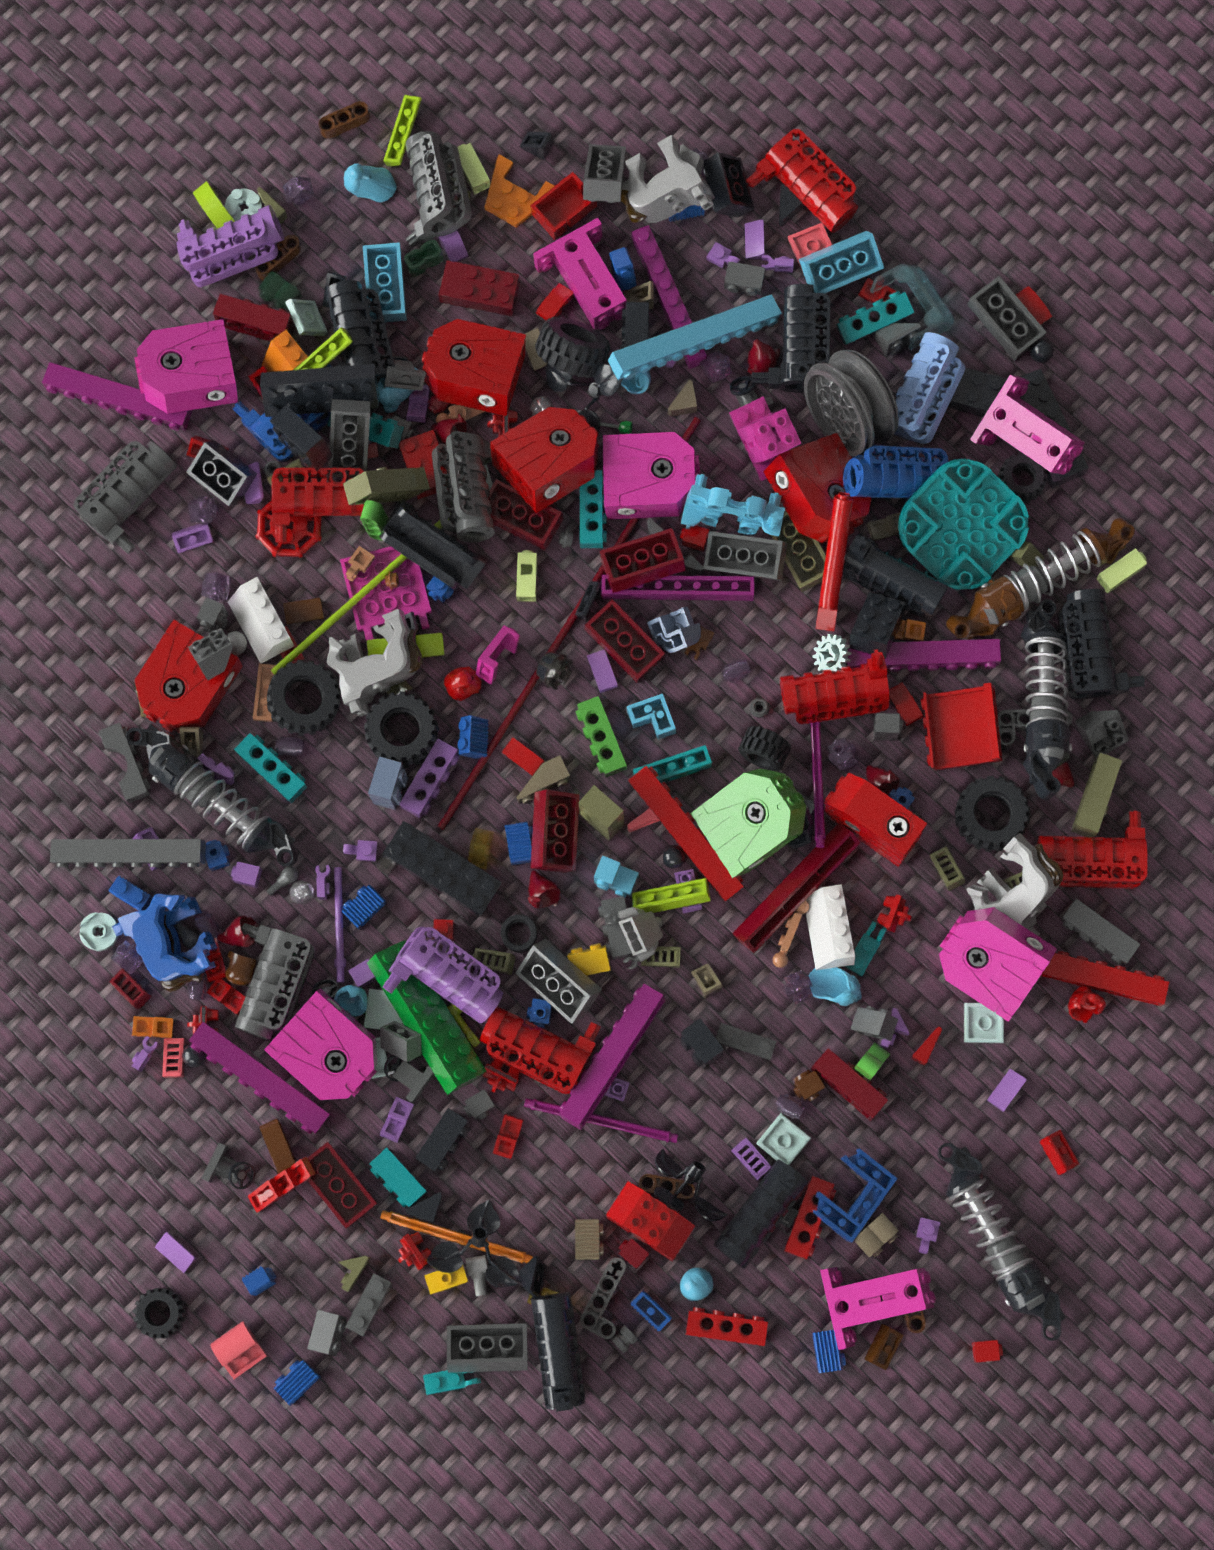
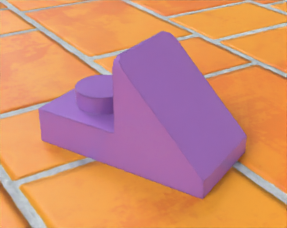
[880,1008,909,1049]

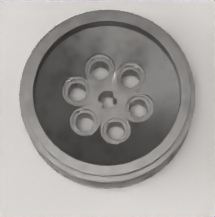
[804,350,899,456]

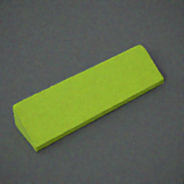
[383,95,422,167]
[294,327,353,370]
[367,633,445,657]
[632,878,711,913]

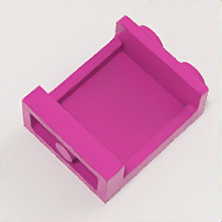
[476,625,520,685]

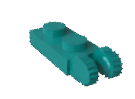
[845,921,887,977]
[423,1370,481,1395]

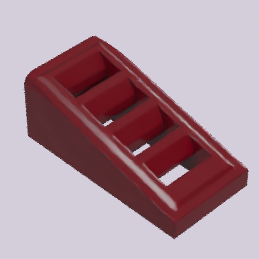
[109,968,151,1010]

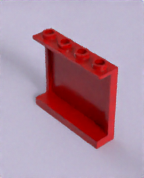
[921,683,1003,771]

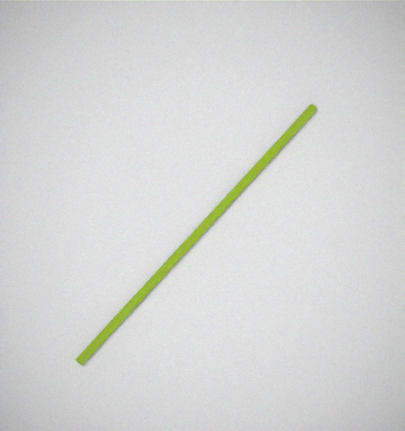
[271,514,451,675]

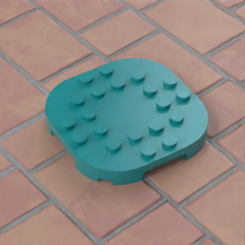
[898,459,1029,590]

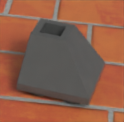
[875,323,921,357]
[188,628,233,680]
[1075,710,1129,759]

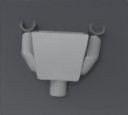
[604,907,663,969]

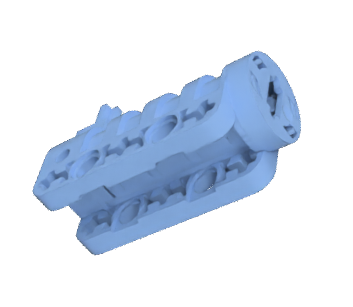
[894,332,965,444]

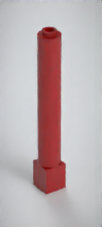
[816,492,853,631]

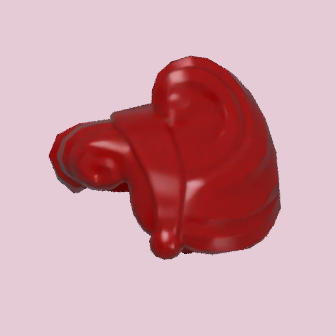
[444,667,482,701]
[1068,986,1106,1024]

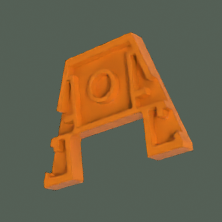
[485,154,554,228]

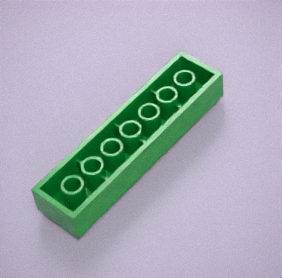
[367,940,486,1095]

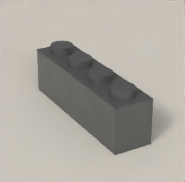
[1061,899,1140,965]

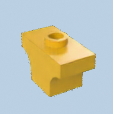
[424,1265,469,1295]

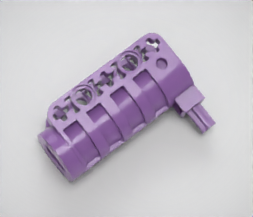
[177,205,284,287]
[382,927,503,1024]

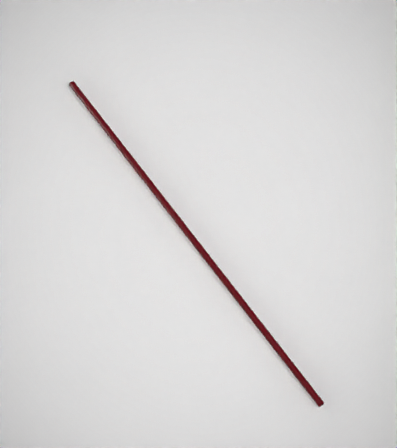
[437,417,701,831]

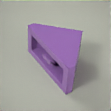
[437,230,469,262]

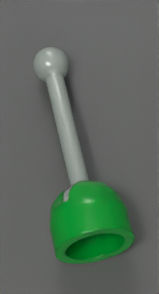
[600,421,633,434]

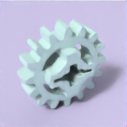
[813,634,851,671]

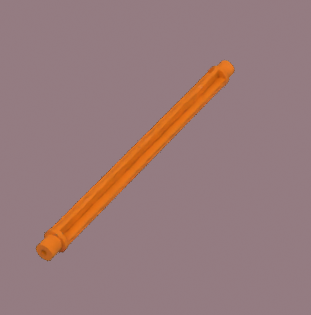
[380,1210,533,1264]

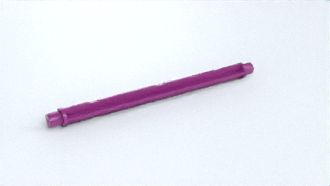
[810,722,826,848]
[524,1098,678,1143]

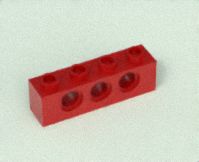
[784,1176,836,1260]
[686,1307,768,1346]

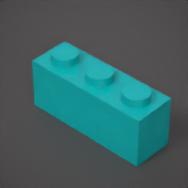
[369,1148,428,1208]

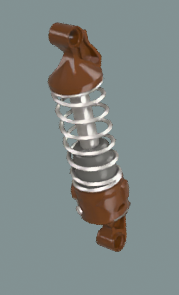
[946,518,1135,640]

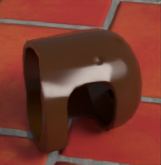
[225,951,257,985]

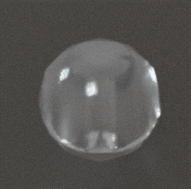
[530,396,554,416]
[290,880,314,905]

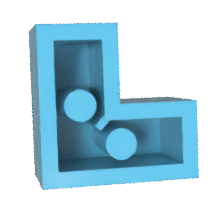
[627,693,676,740]
[594,856,639,898]

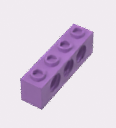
[399,739,460,819]

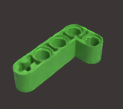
[360,500,388,541]
[854,1042,890,1080]

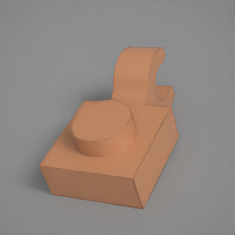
[345,546,375,582]

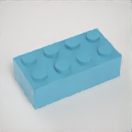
[799,231,884,293]
[363,242,407,322]

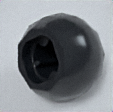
[1030,339,1054,363]
[663,844,686,869]
[182,1044,207,1068]

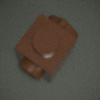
[793,1069,825,1102]

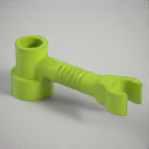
[447,1003,481,1047]

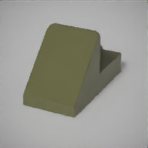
[338,1256,371,1292]

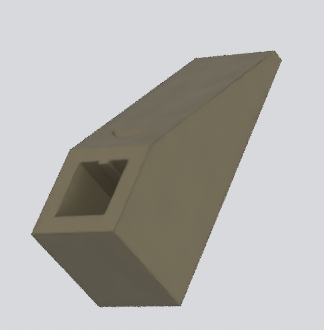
[516,755,570,804]

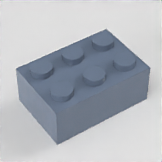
[368,757,408,810]

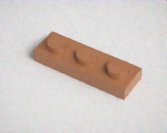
[253,664,276,722]

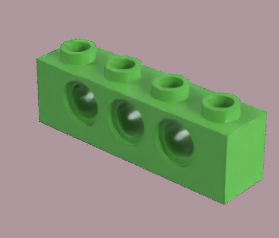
[575,696,627,777]

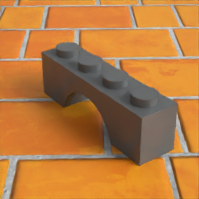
[98,722,151,804]

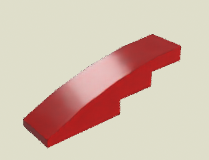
[248,1157,316,1213]

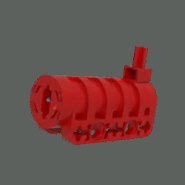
[746,129,858,233]
[271,468,364,543]
[780,649,889,724]
[1037,811,1148,889]
[480,1006,601,1095]

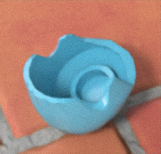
[621,371,651,394]
[334,985,368,1017]
[680,1268,713,1301]

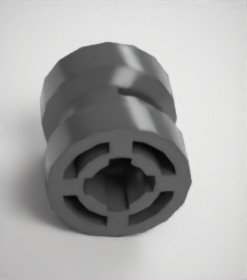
[611,1325,638,1353]

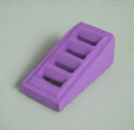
[731,1138,771,1181]

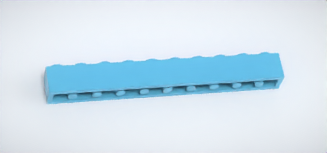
[608,294,782,380]

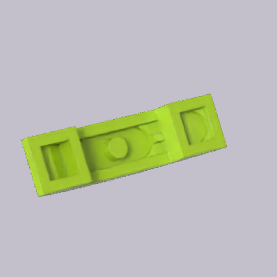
[193,181,235,228]

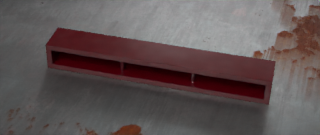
[732,823,860,953]

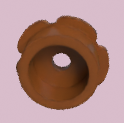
[385,571,399,590]

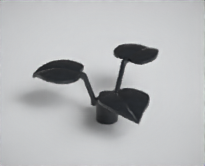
[546,363,623,432]
[654,1149,728,1221]
[427,1200,519,1288]

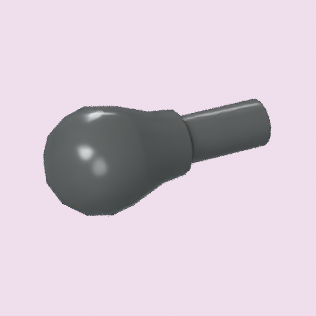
[266,866,299,896]
[174,922,199,948]

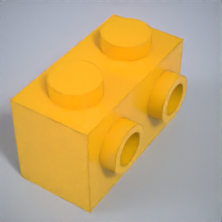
[567,943,611,976]

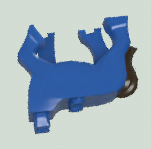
[112,893,217,992]

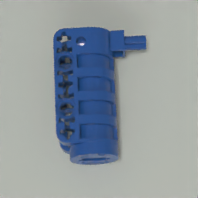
[233,364,332,462]
[843,446,948,499]

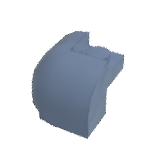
[647,606,701,653]

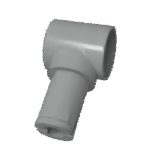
[466,1255,488,1296]

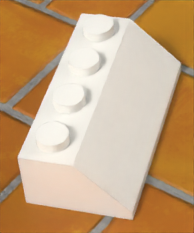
[228,577,294,663]
[806,884,855,970]

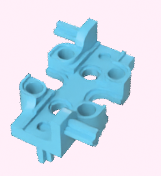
[681,474,785,536]

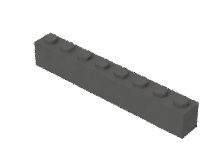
[50,839,206,868]

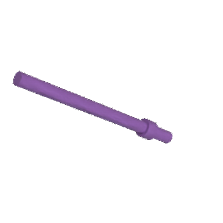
[334,867,346,983]

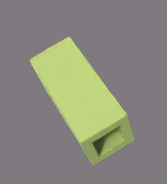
[457,143,490,195]
[1097,548,1147,593]
[516,550,537,602]

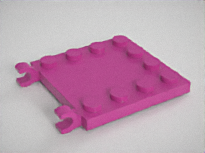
[340,546,432,642]

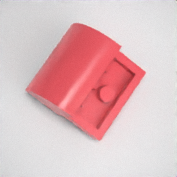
[210,1321,267,1379]

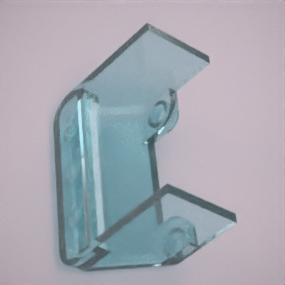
[870,264,954,350]

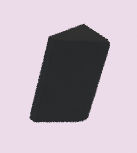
[575,581,602,621]

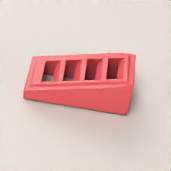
[627,808,660,832]
[163,1038,184,1078]

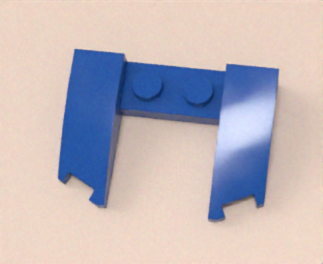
[813,1148,898,1243]

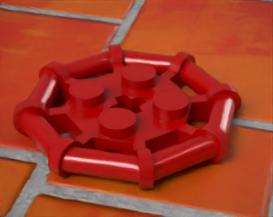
[255,500,322,558]

